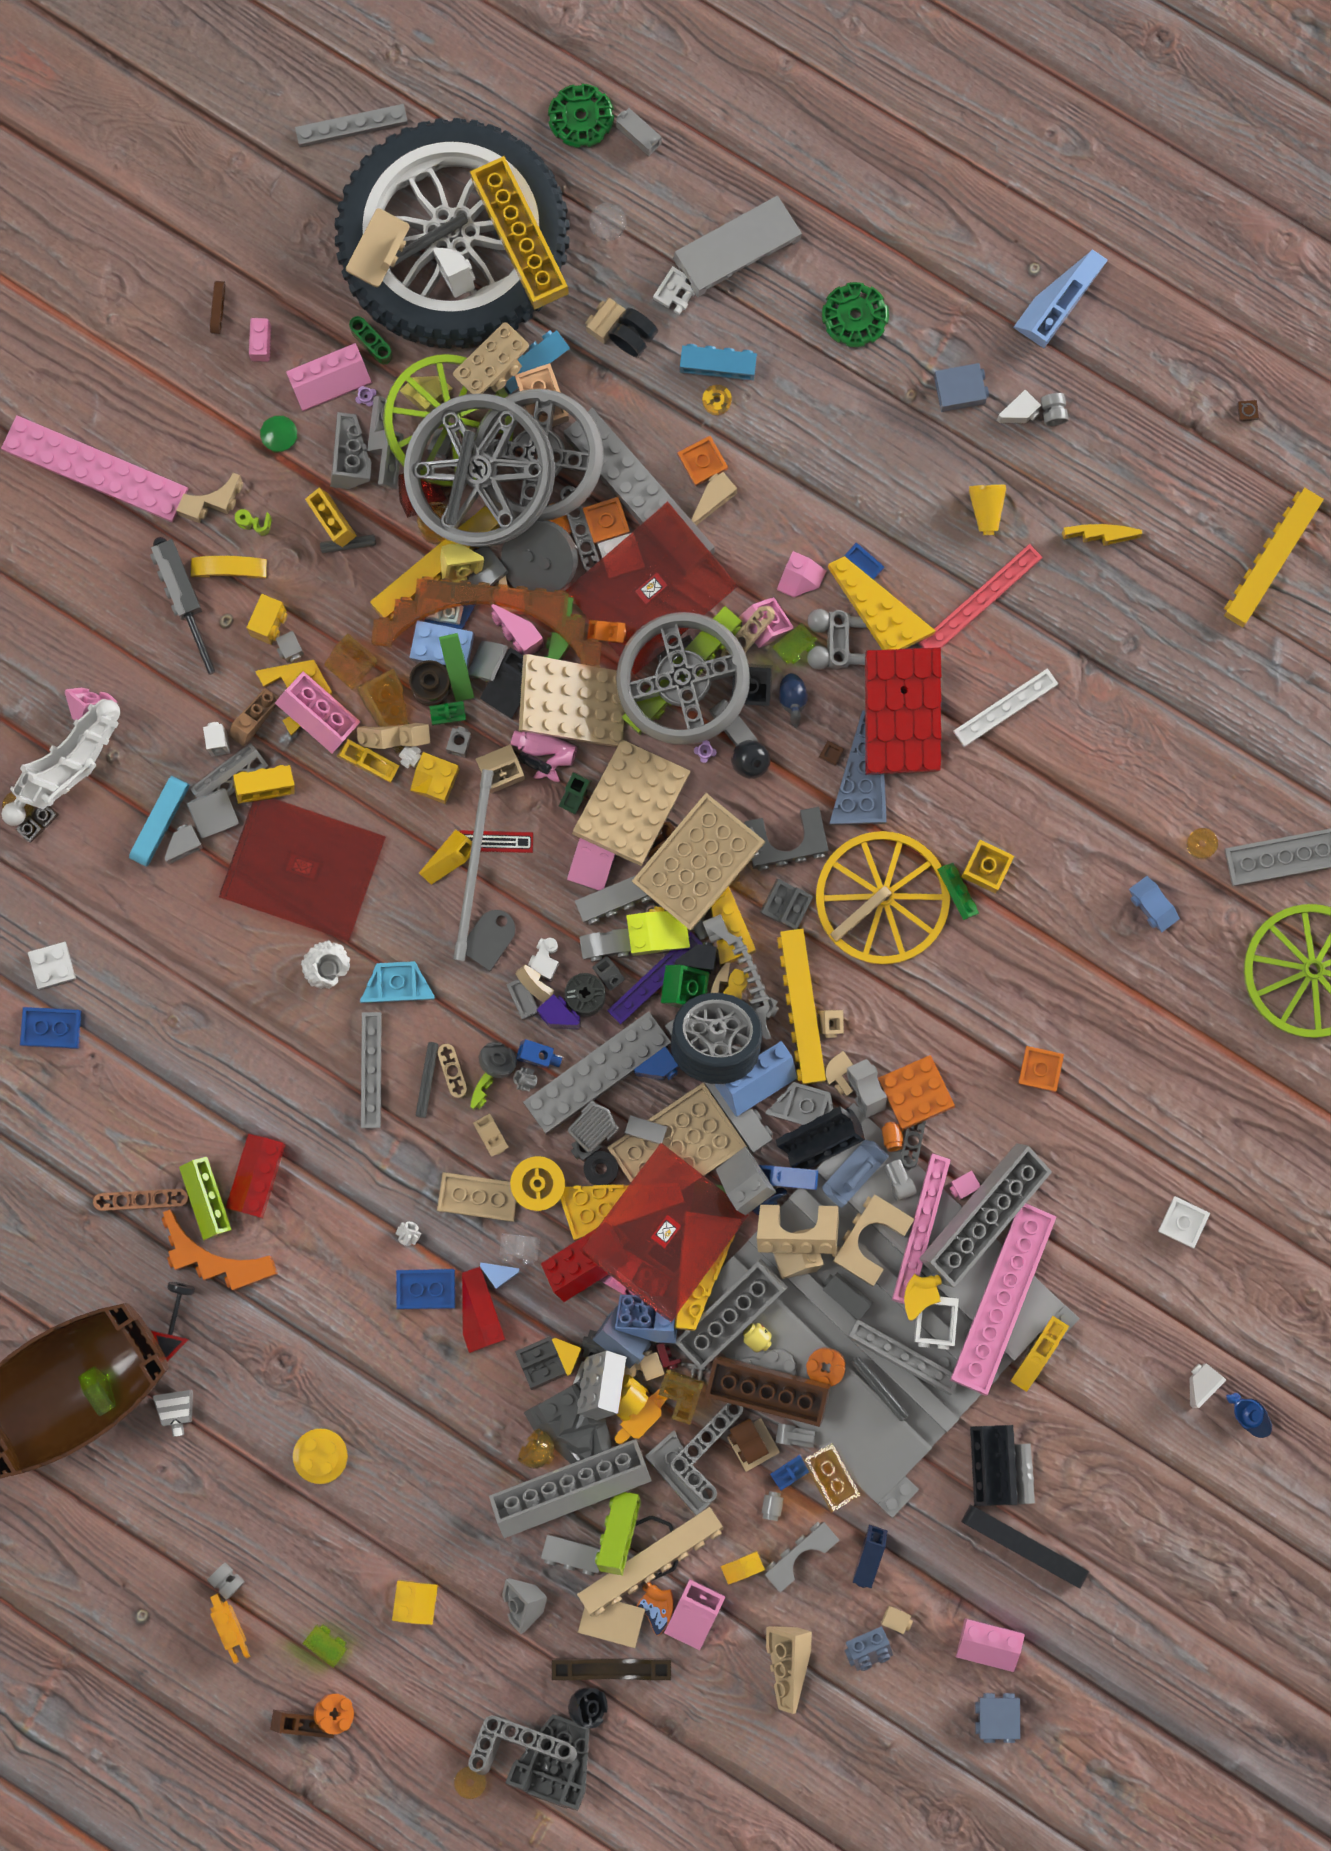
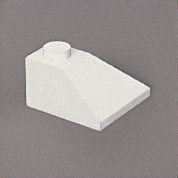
[1190,1364,1226,1408]

